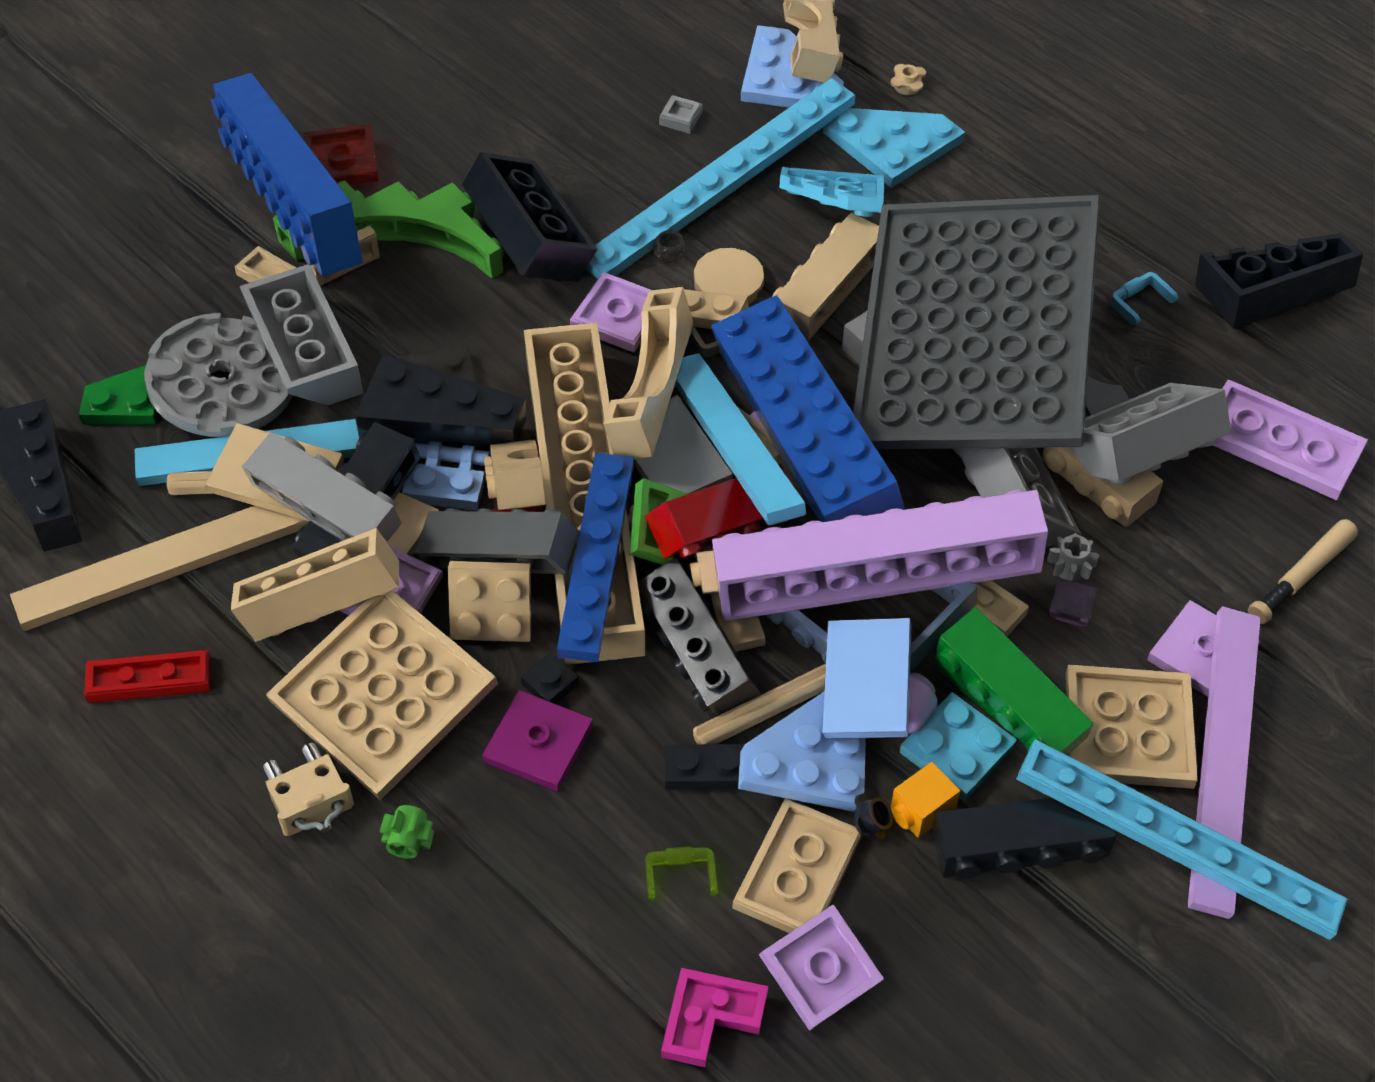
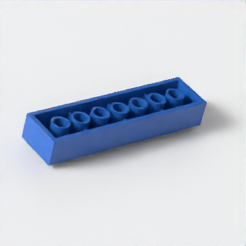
[211,73,363,277]
[711,295,905,522]

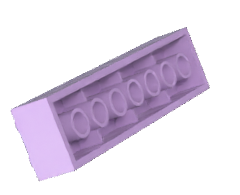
[712,490,1048,621]

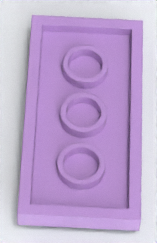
[1213,379,1368,500]

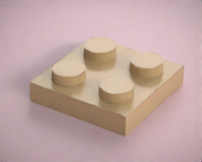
[448,561,531,642]

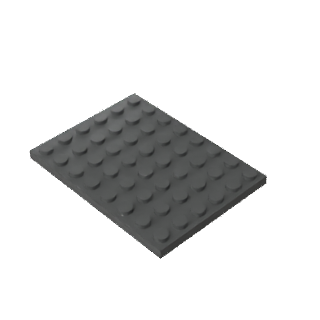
[853,195,1100,449]

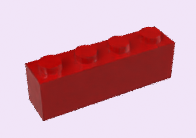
[645,463,788,559]

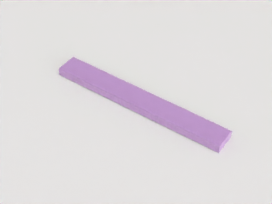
[1187,606,1261,919]

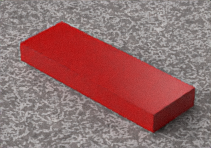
[84,650,211,703]

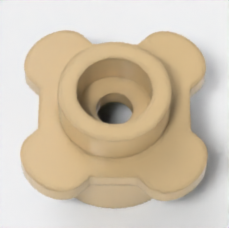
[891,64,926,95]

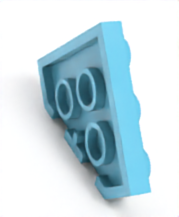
[823,108,966,188]
[779,167,884,217]

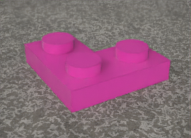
[661,968,768,1067]

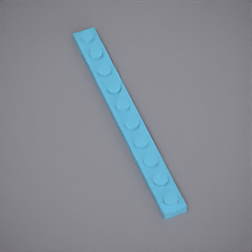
[586,78,855,279]

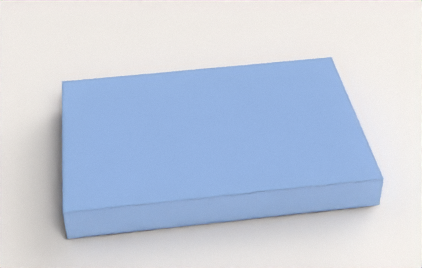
[823,618,912,739]

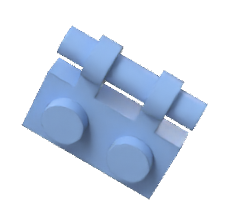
[402,441,490,511]

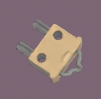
[263,743,354,836]

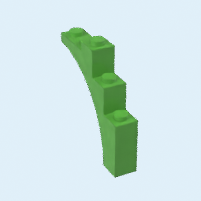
[273,180,504,279]

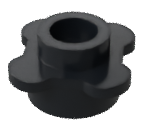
[854,794,893,841]

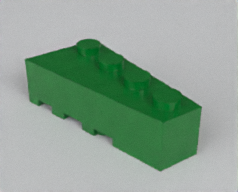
[933,606,1094,755]

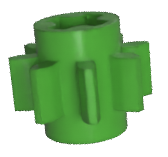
[379,805,435,859]

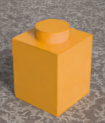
[891,762,960,839]

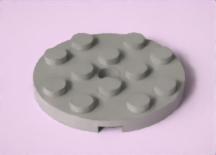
[144,313,293,437]

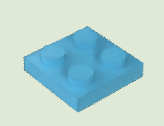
[899,692,1017,802]

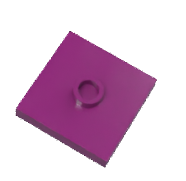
[482,690,593,792]

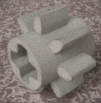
[1047,533,1099,583]

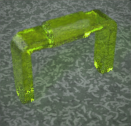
[645,846,718,901]

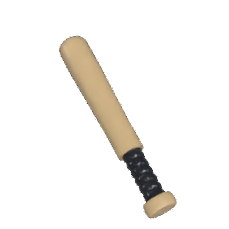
[1248,519,1358,624]

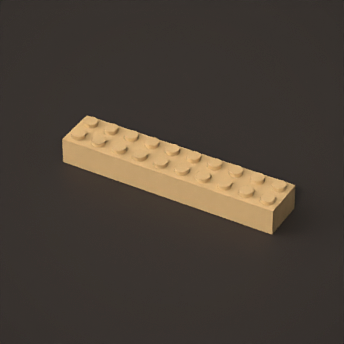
[524,322,645,665]

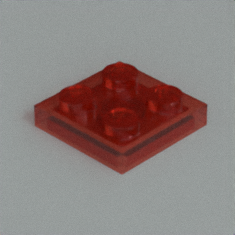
[304,124,379,185]

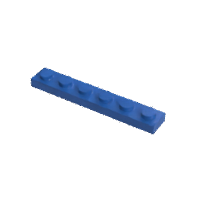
[557,453,634,662]

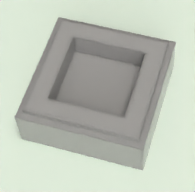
[659,95,703,134]

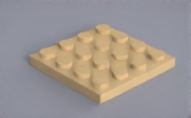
[266,590,498,800]

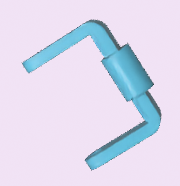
[1111,272,1178,326]

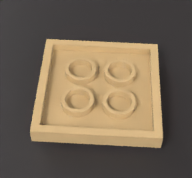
[1066,665,1198,789]

